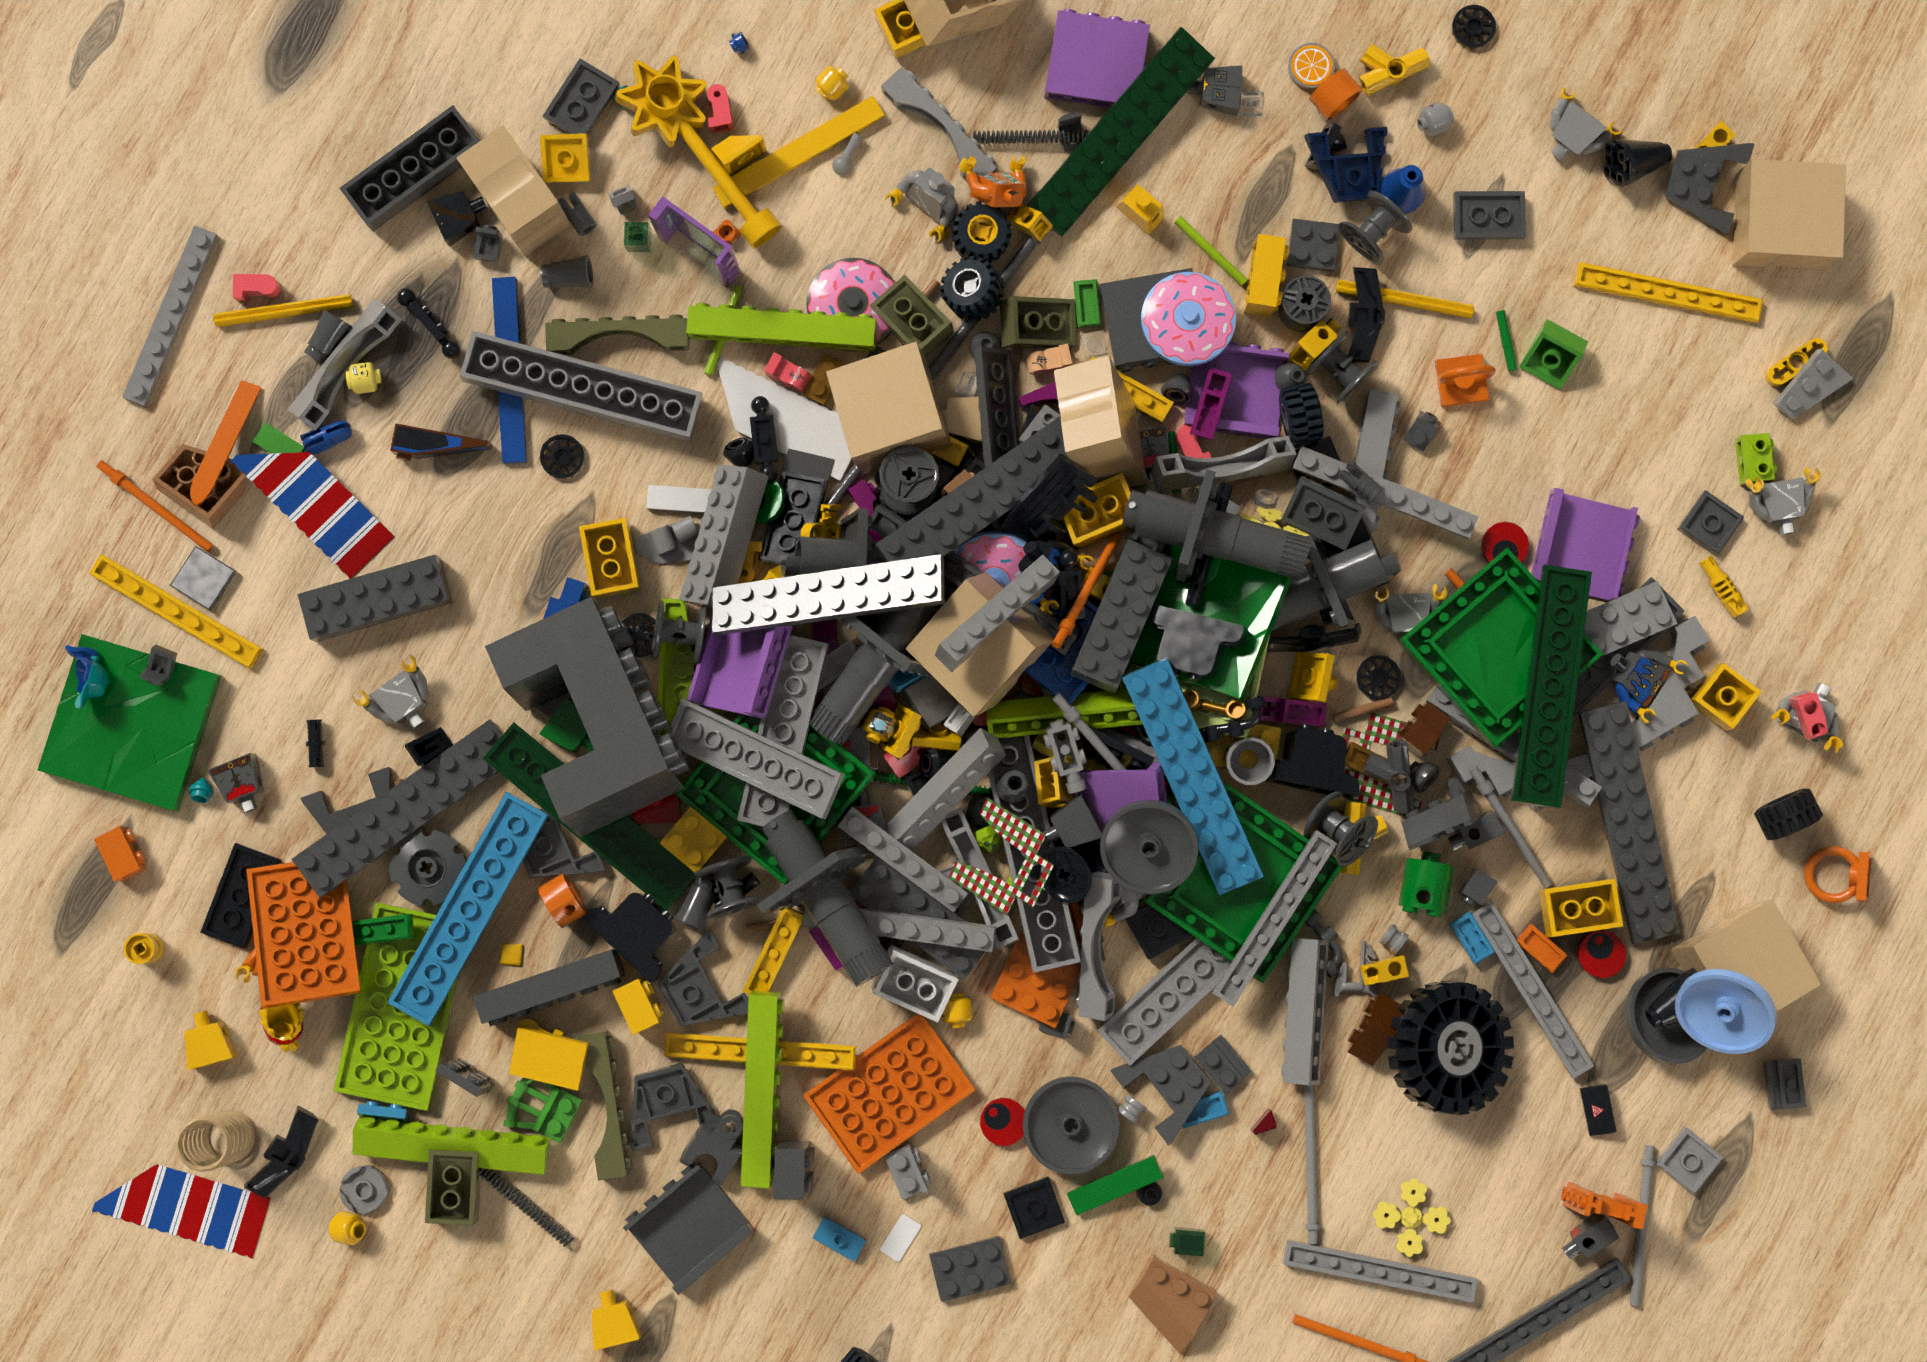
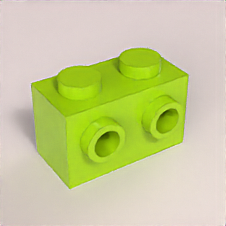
[1735,433,1777,485]

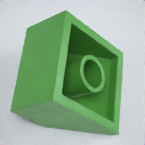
[1519,319,1588,389]

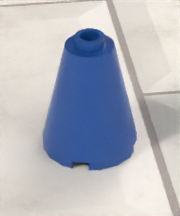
[1379,165,1426,214]

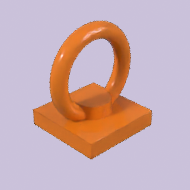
[1434,354,1496,407]
[1804,846,1872,903]

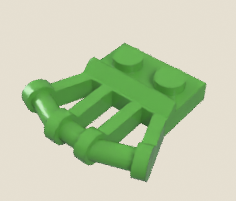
[503,1078,583,1143]

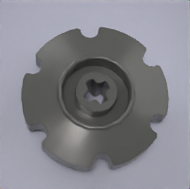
[389,830,467,906]

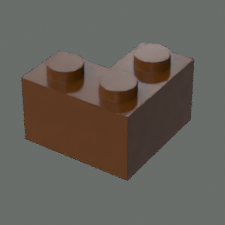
[1397,702,1451,758]
[1348,992,1402,1066]

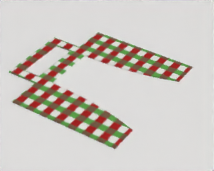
[1342,713,1441,817]
[949,798,1054,915]

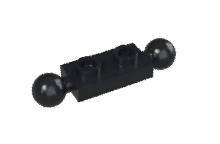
[397,288,461,359]
[750,396,779,483]
[1056,549,1085,640]

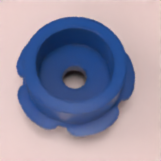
[729,32,749,54]

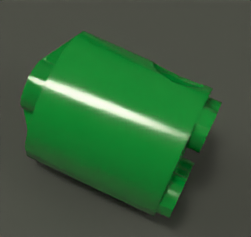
[1398,851,1454,918]

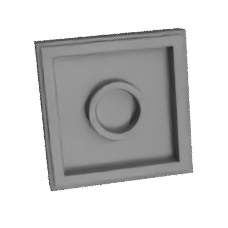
[1656,1126,1724,1195]

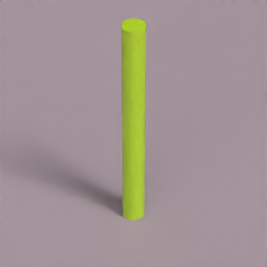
[1174,216,1248,286]
[704,285,743,376]

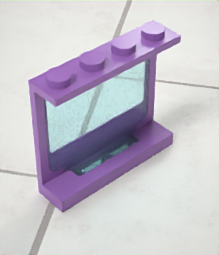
[648,196,740,287]

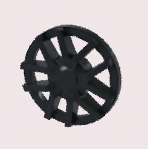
[1452,5,1496,49]
[540,434,584,478]
[623,613,656,658]
[1356,655,1401,700]

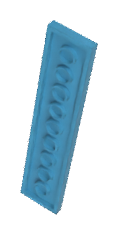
[1122,658,1264,895]
[387,792,549,1026]

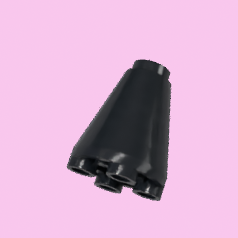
[1603,139,1672,187]
[1645,968,1697,1028]

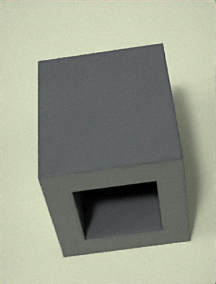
[1458,868,1497,907]

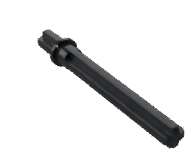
[1185,482,1233,608]

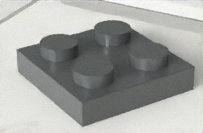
[1287,219,1339,272]

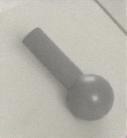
[832,133,862,175]

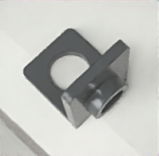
[1057,113,1082,152]
[1039,1013,1075,1039]

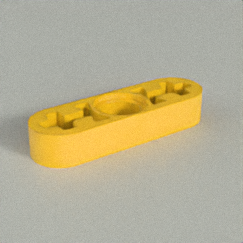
[1765,338,1828,387]

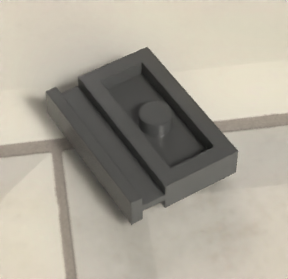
[1194,1034,1252,1094]
[1764,1058,1806,1110]

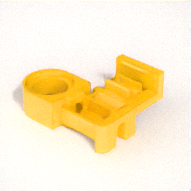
[801,504,844,539]

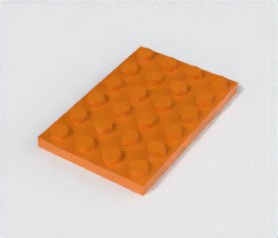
[246,862,361,1009]
[803,1013,976,1174]

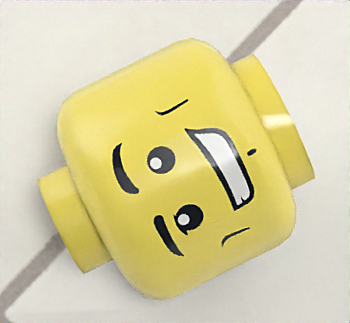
[346,362,382,394]

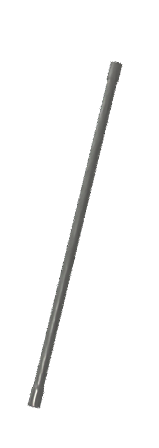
[818,230,1050,523]

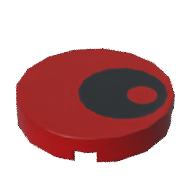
[1481,521,1529,563]
[1577,930,1626,978]
[980,1097,1025,1146]

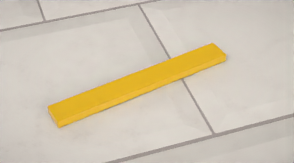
[712,96,885,209]
[1573,262,1763,323]
[88,554,263,669]
[664,1032,857,1070]

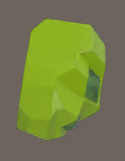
[973,825,1003,853]

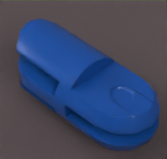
[300,421,352,455]

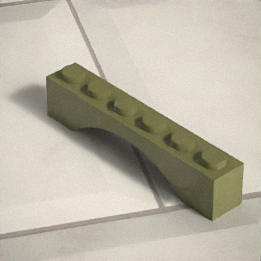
[545,314,690,355]
[576,1031,632,1181]

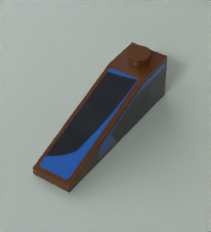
[390,423,492,461]

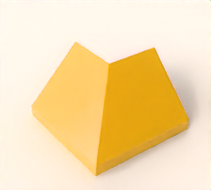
[711,135,767,177]

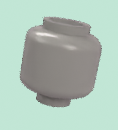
[1417,103,1454,137]

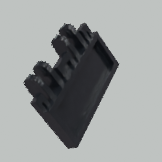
[998,453,1098,543]

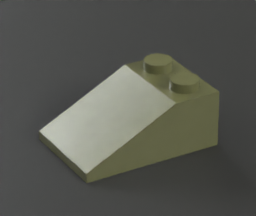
[870,275,954,358]
[1000,296,1077,348]
[425,1149,480,1226]

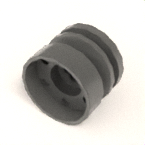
[1277,275,1331,332]

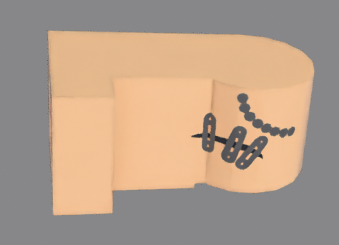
[1026,343,1072,375]

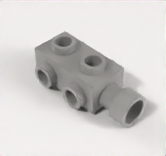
[1043,719,1087,794]

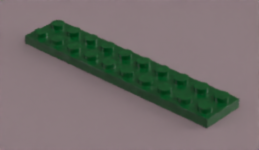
[1026,27,1215,237]
[1511,564,1592,809]
[482,722,695,911]

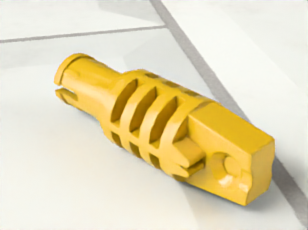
[1699,555,1748,618]

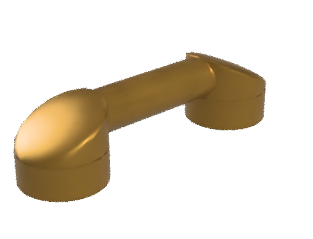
[1183,690,1246,721]

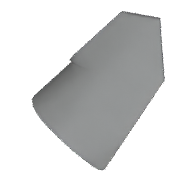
[635,516,699,564]

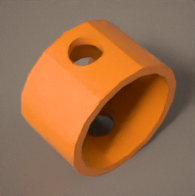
[1309,68,1363,121]
[538,873,587,928]

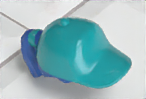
[65,645,110,709]

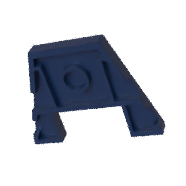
[1304,127,1388,203]

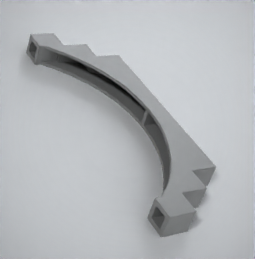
[1447,616,1710,810]

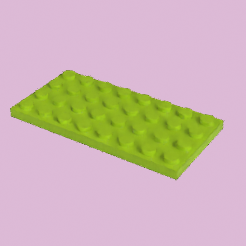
[333,902,459,1111]

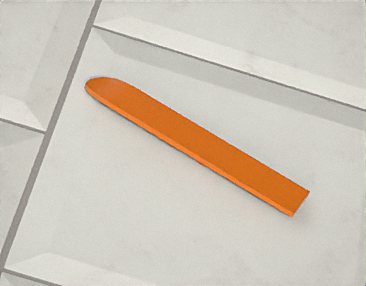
[190,380,262,506]

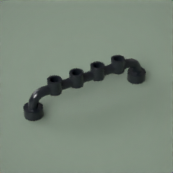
[1130,696,1266,746]

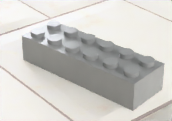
[679,464,769,610]

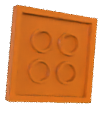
[990,933,1081,1028]

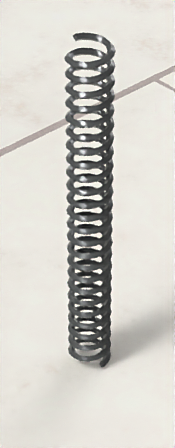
[973,129,1088,144]
[479,1168,574,1247]

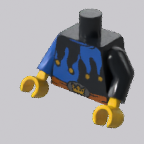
[1018,540,1093,615]

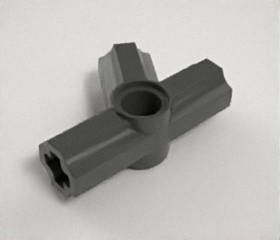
[1363,740,1415,813]

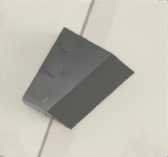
[1401,789,1482,850]

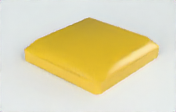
[500,943,523,966]

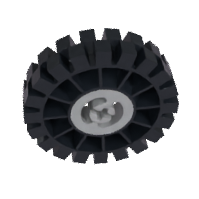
[1387,981,1514,1115]

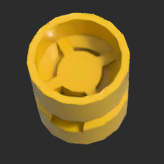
[124,933,164,964]

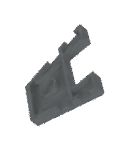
[1665,143,1754,234]
[300,767,391,834]
[523,808,606,878]
[658,929,748,1026]
[1110,1045,1211,1146]
[631,1062,719,1151]

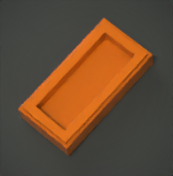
[1516,924,1568,973]

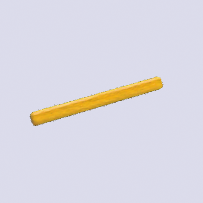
[1336,280,1474,318]
[213,294,353,327]

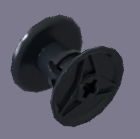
[1038,838,1108,903]

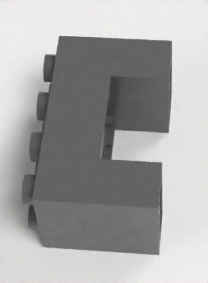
[485,597,690,837]

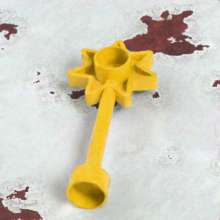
[615,56,782,249]

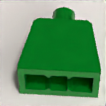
[539,698,594,753]

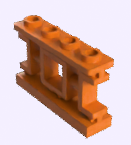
[1561,1182,1648,1229]

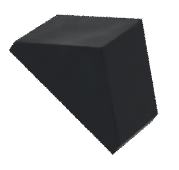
[405,727,453,767]

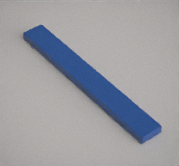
[492,276,527,464]

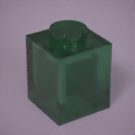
[624,222,651,252]
[1169,1227,1205,1256]

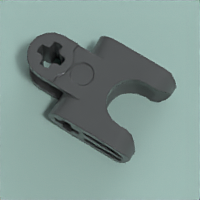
[680,1109,743,1185]

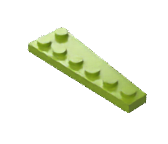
[658,598,701,736]

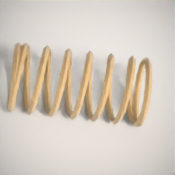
[176,1110,256,1172]

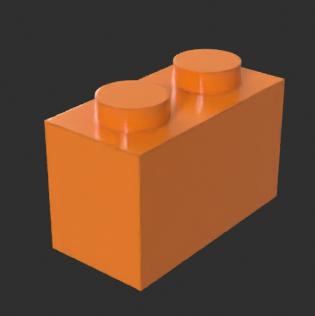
[94,826,147,882]

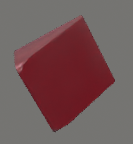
[1251,1108,1277,1135]

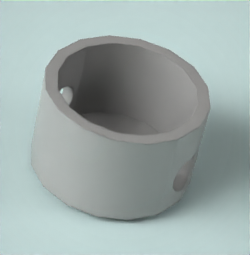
[1224,735,1275,785]

